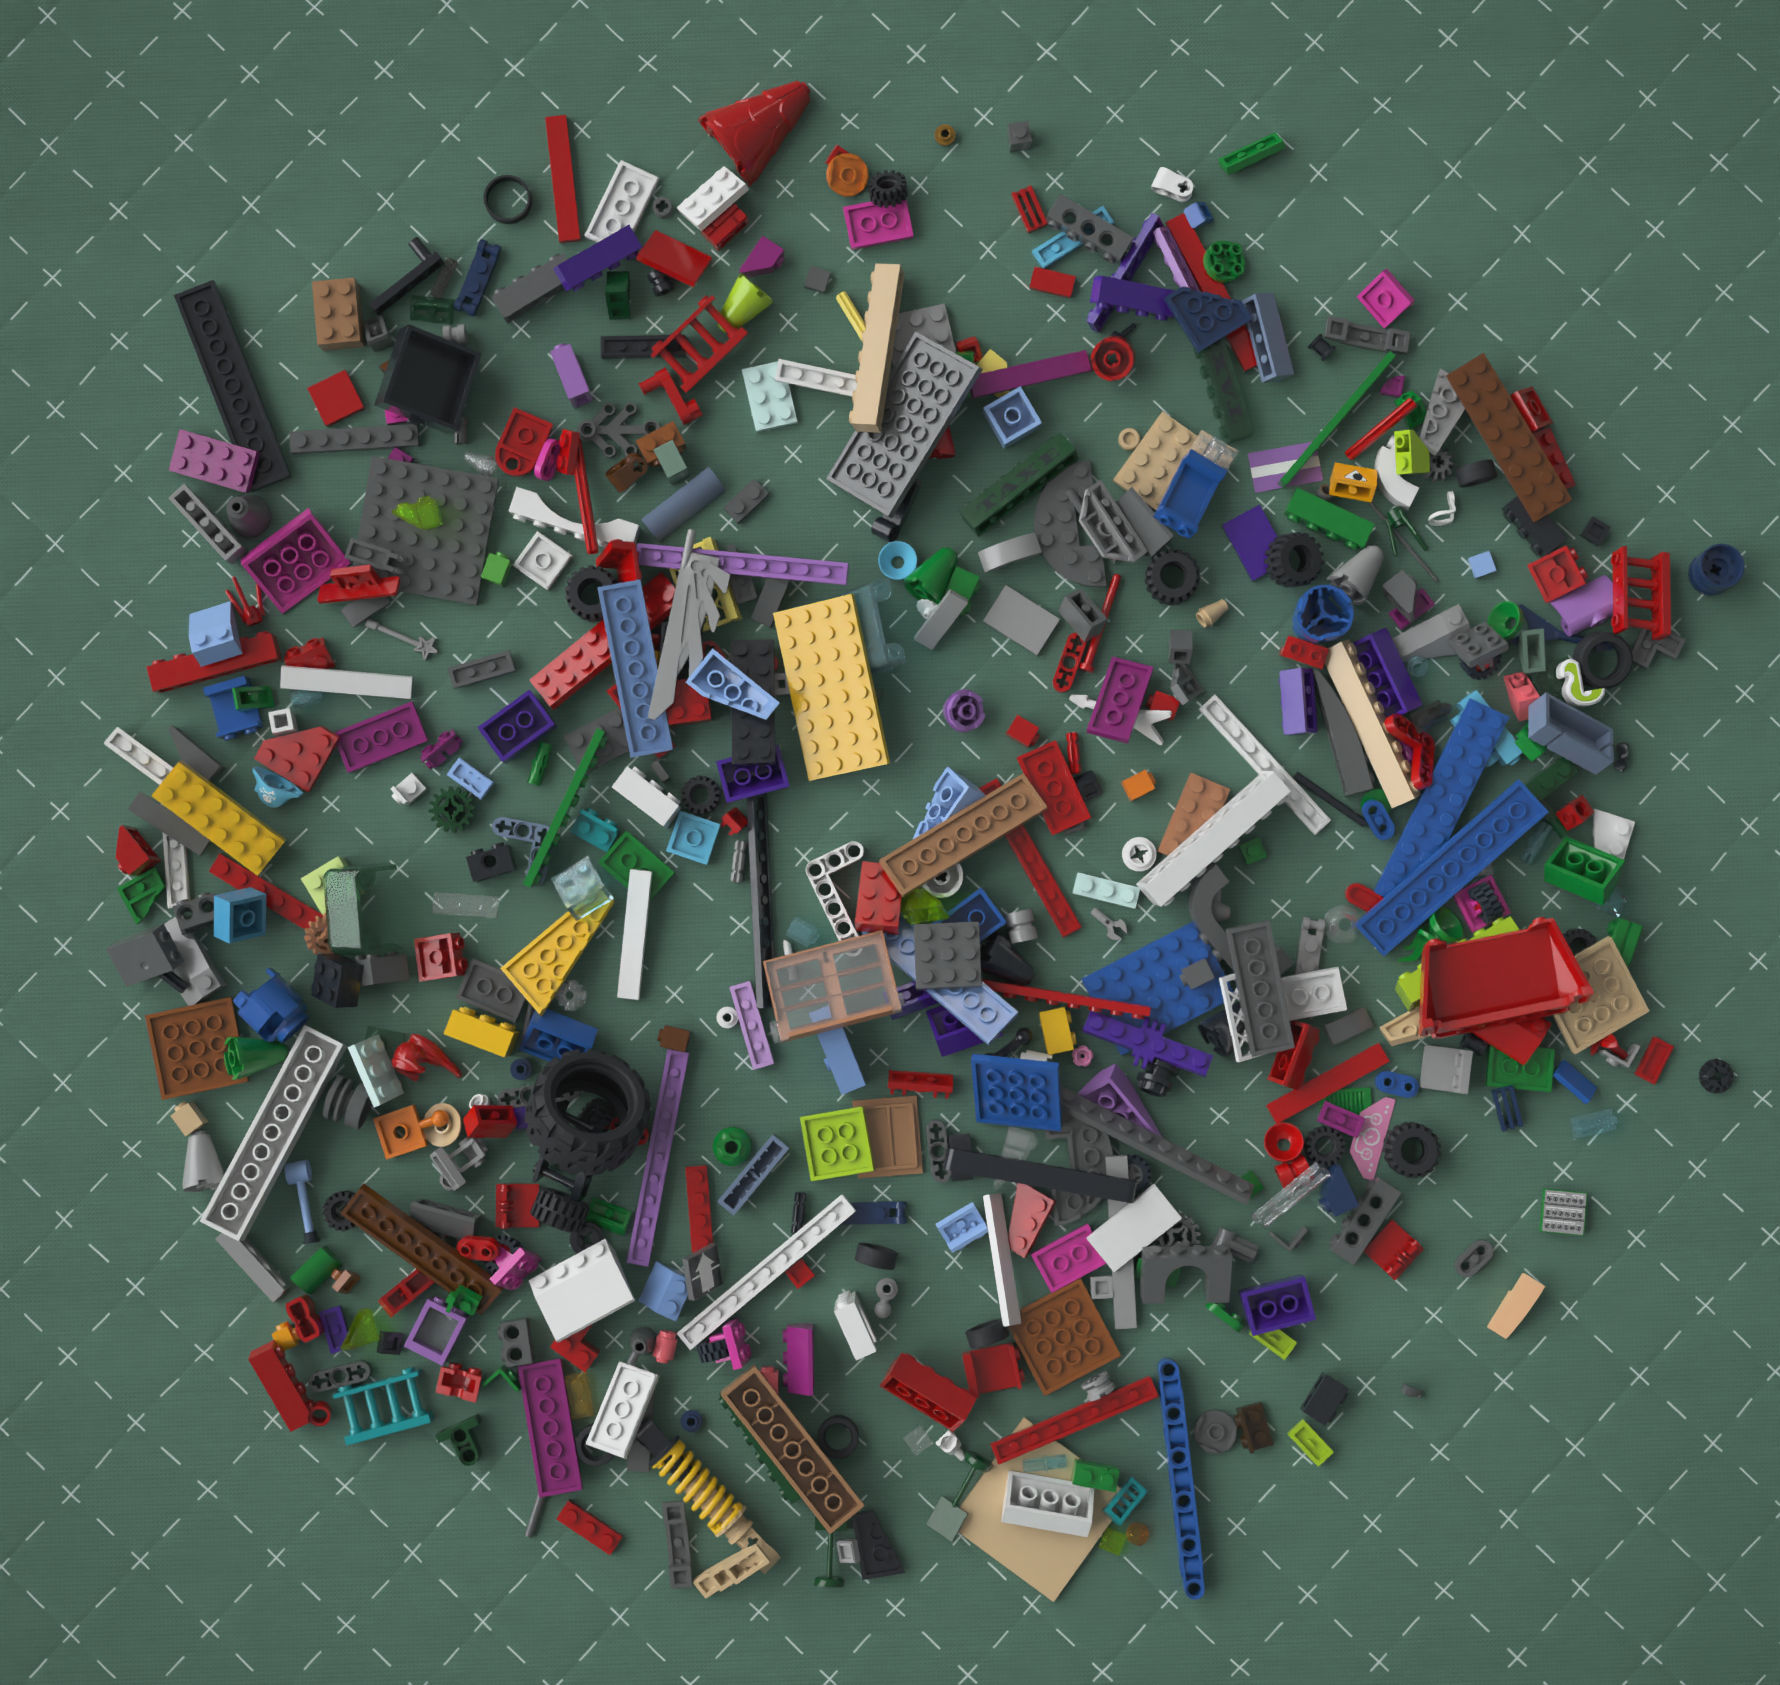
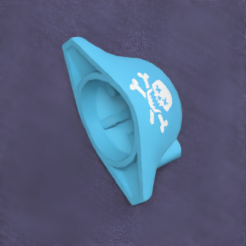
[253,766,303,808]

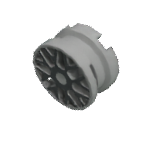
[1081,1371,1115,1402]

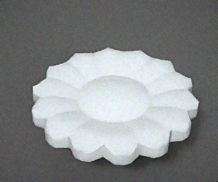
[916,599,937,619]

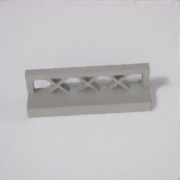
[215,1233,291,1302]

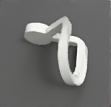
[1428,491,1456,526]

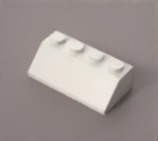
[1001,1470,1094,1537]

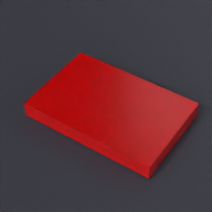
[636,230,712,287]

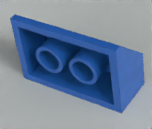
[518,1009,598,1062]

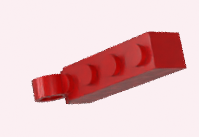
[248,1340,332,1432]

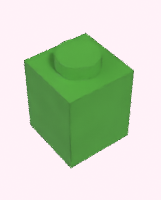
[481,552,513,587]

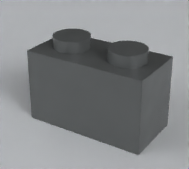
[1058,588,1107,642]

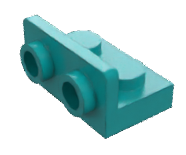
[570,808,620,852]

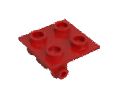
[496,1184,539,1229]
[1363,1219,1424,1280]

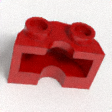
[435,1362,483,1403]

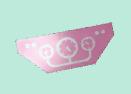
[1349,1097,1396,1180]

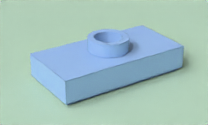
[447,758,494,800]

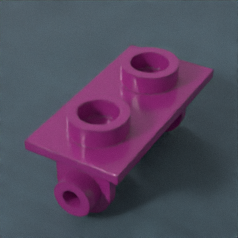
[420,729,463,770]

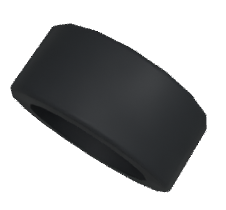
[855,1242,898,1270]
[965,1319,1009,1349]
[818,1415,859,1459]
[576,1423,614,1466]

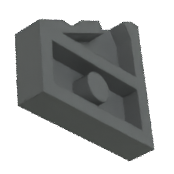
[1170,663,1205,705]

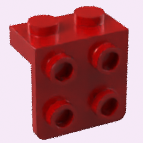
[596,539,642,583]

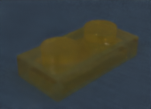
[565,1371,595,1420]

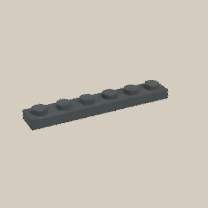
[290,424,420,454]

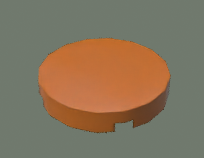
[826,153,869,197]

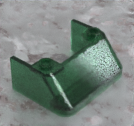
[323,862,403,955]

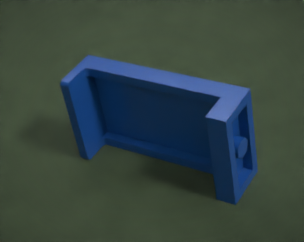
[1153,449,1227,539]

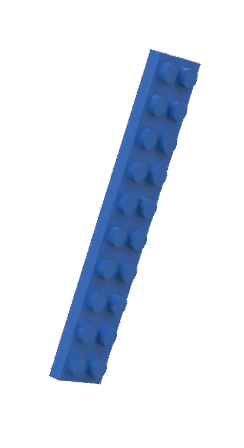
[1373,698,1509,897]
[1354,779,1548,956]

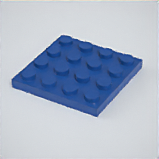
[971,1054,1063,1131]

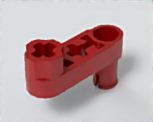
[638,367,703,425]

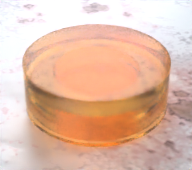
[1126,1522,1149,1546]

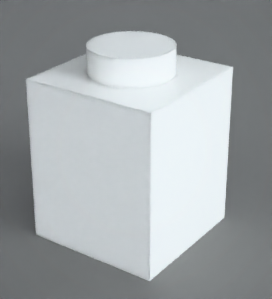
[268,708,298,737]

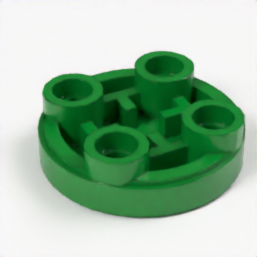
[1203,241,1245,283]

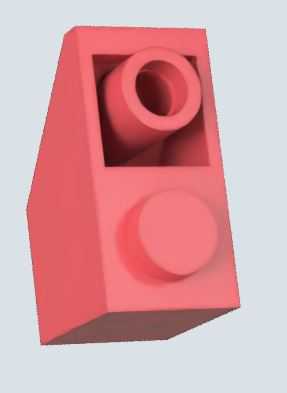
[1504,672,1540,722]

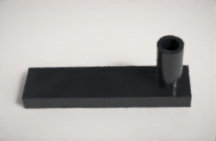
[369,237,445,315]

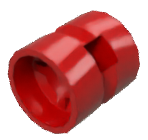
[1274,1154,1314,1192]

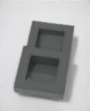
[341,596,391,628]
[1323,1007,1374,1046]

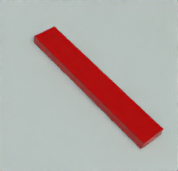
[545,115,581,243]
[1265,1043,1389,1124]

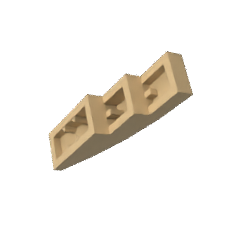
[692,1544,771,1599]

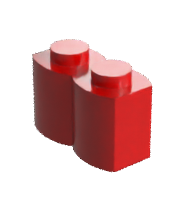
[286,1293,324,1343]

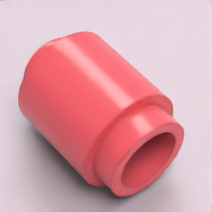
[652,1330,678,1363]

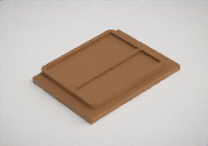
[852,1095,923,1178]

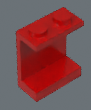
[962,1342,1025,1398]

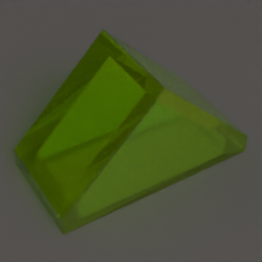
[340,1308,380,1351]

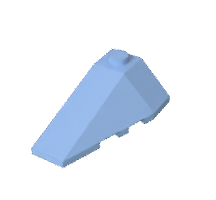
[686,649,780,720]
[913,766,986,839]

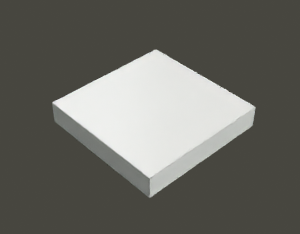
[513,531,573,591]

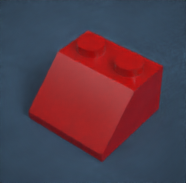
[115,825,162,876]

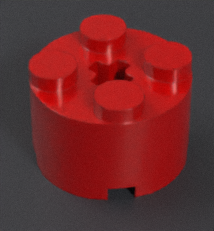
[1091,336,1136,381]

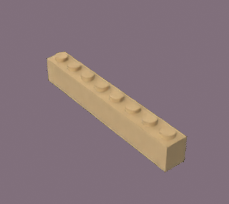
[849,264,905,433]
[1325,639,1421,808]

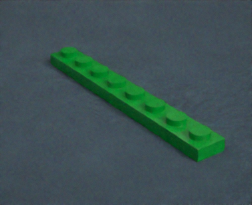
[523,728,608,888]

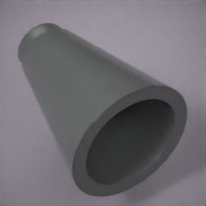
[627,1327,657,1366]

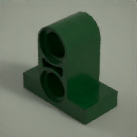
[605,270,631,320]
[435,1414,482,1466]

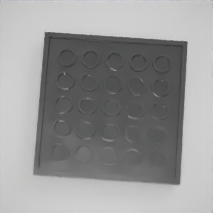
[353,456,499,605]

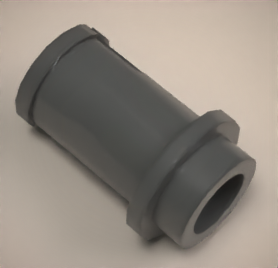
[453,417,469,444]

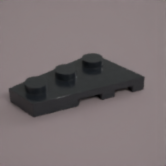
[852,1510,905,1580]

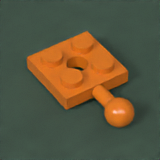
[373,1104,449,1160]

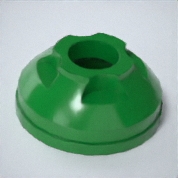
[1487,601,1524,640]
[1429,906,1464,943]
[713,1127,752,1166]

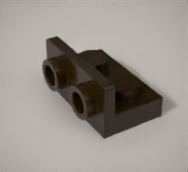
[1234,1401,1274,1454]

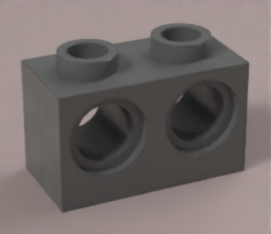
[172,892,216,935]
[498,1317,535,1367]

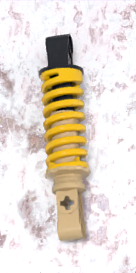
[635,1417,781,1574]

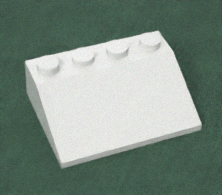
[529,1239,635,1343]

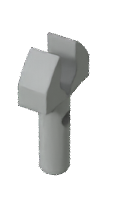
[1091,908,1127,940]

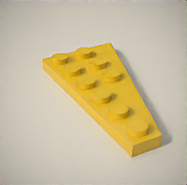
[500,885,615,1017]

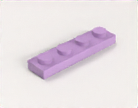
[729,981,774,1070]

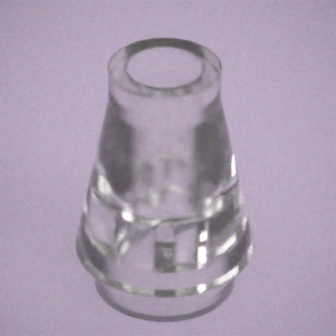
[464,450,497,476]

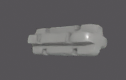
[730,840,747,883]

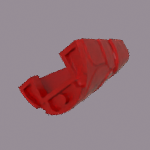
[698,81,811,187]

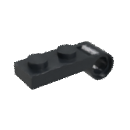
[871,483,921,542]

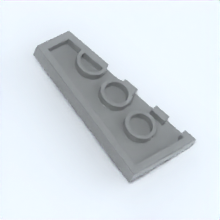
[1419,368,1465,456]

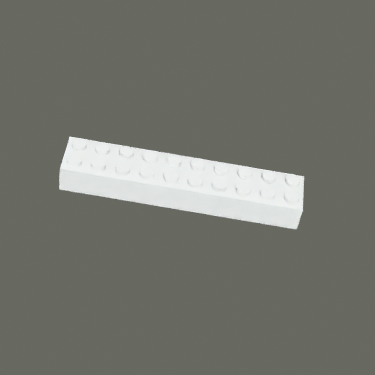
[200,1025,347,1241]

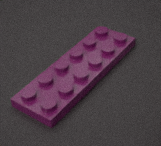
[518,1358,583,1498]

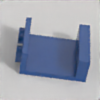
[203,676,263,741]

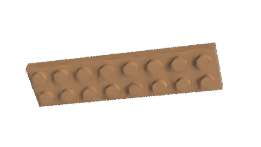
[879,773,1047,897]

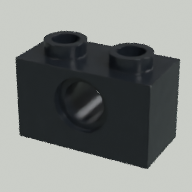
[466,842,517,882]

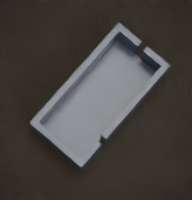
[1528,692,1614,775]

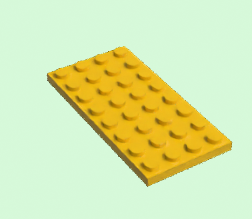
[773,594,890,781]

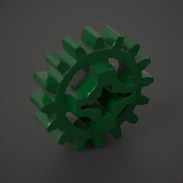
[428,786,477,833]

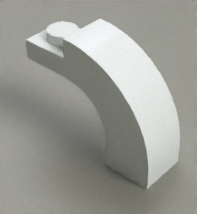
[1374,435,1419,511]

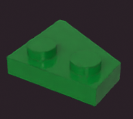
[117,867,166,924]

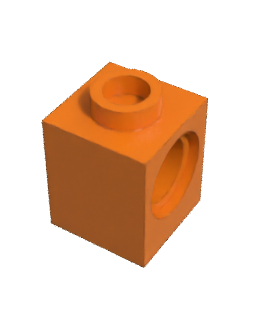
[1121,769,1156,802]

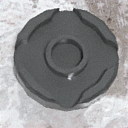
[1193,1409,1237,1454]

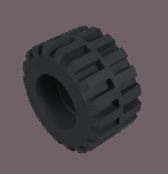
[1264,532,1324,588]
[1145,549,1201,606]
[565,565,618,622]
[1382,1122,1442,1178]
[530,1187,590,1234]

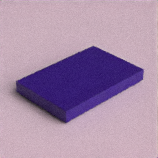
[1222,504,1290,581]

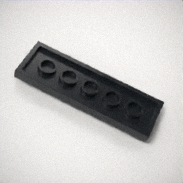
[731,639,776,766]

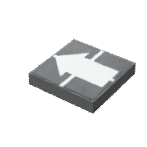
[682,1243,723,1301]

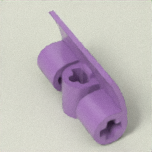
[1550,575,1613,637]

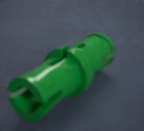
[527,742,553,786]

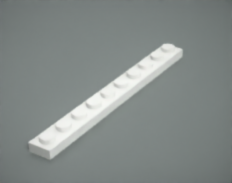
[677,1194,856,1350]

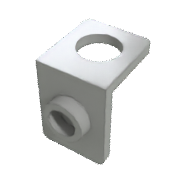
[1598,1044,1640,1068]

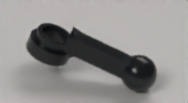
[984,1028,1033,1057]

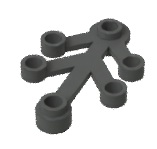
[577,402,660,459]

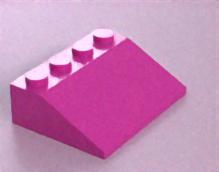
[240,508,351,614]

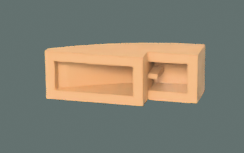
[1487,1273,1545,1339]

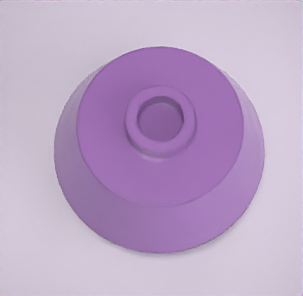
[943,689,985,732]

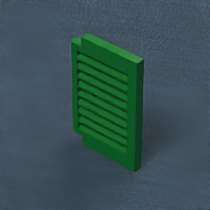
[1319,1087,1372,1115]

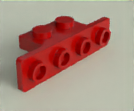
[317,564,401,604]

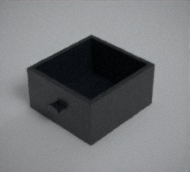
[374,324,482,433]

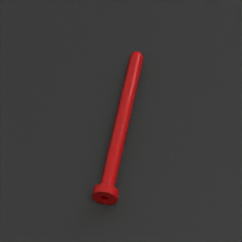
[1079,574,1121,673]

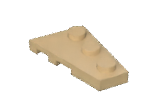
[1379,1005,1432,1046]

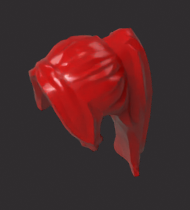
[391,1033,462,1082]

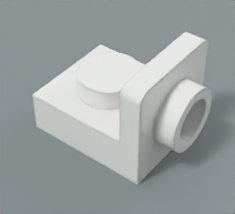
[391,773,427,806]

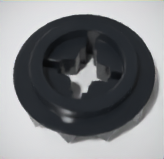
[1699,1059,1734,1094]
[570,1222,605,1254]

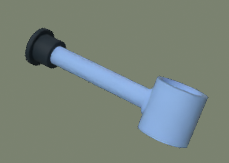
[285,1160,320,1244]

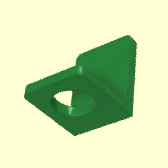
[482,1365,521,1392]

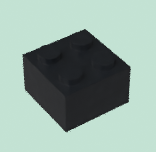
[311,953,364,1008]

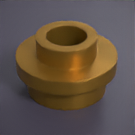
[934,124,956,146]

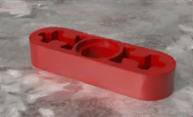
[1052,633,1086,693]

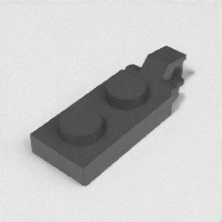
[726,544,758,605]

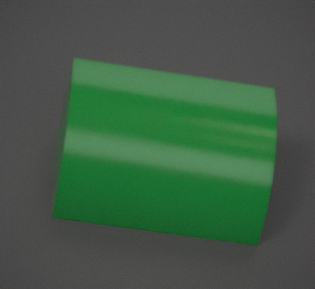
[290,1245,343,1294]

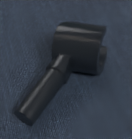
[1111,323,1136,338]

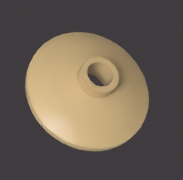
[423,1103,462,1147]

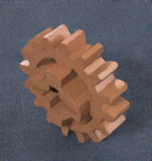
[304,912,353,955]

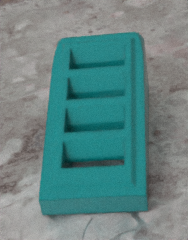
[1102,1477,1148,1525]

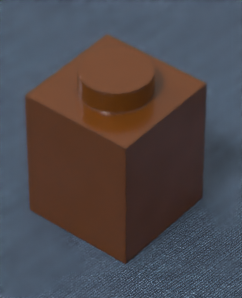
[657,1025,691,1052]

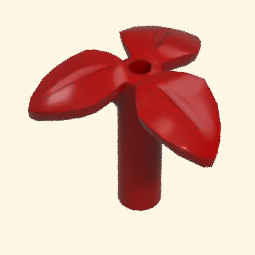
[1590,1034,1628,1060]

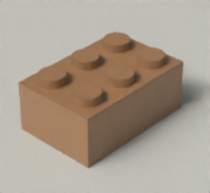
[312,278,365,351]

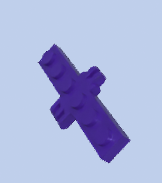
[1083,1011,1213,1077]

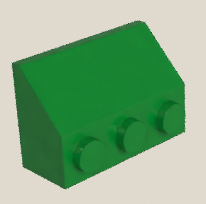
[1544,836,1625,906]

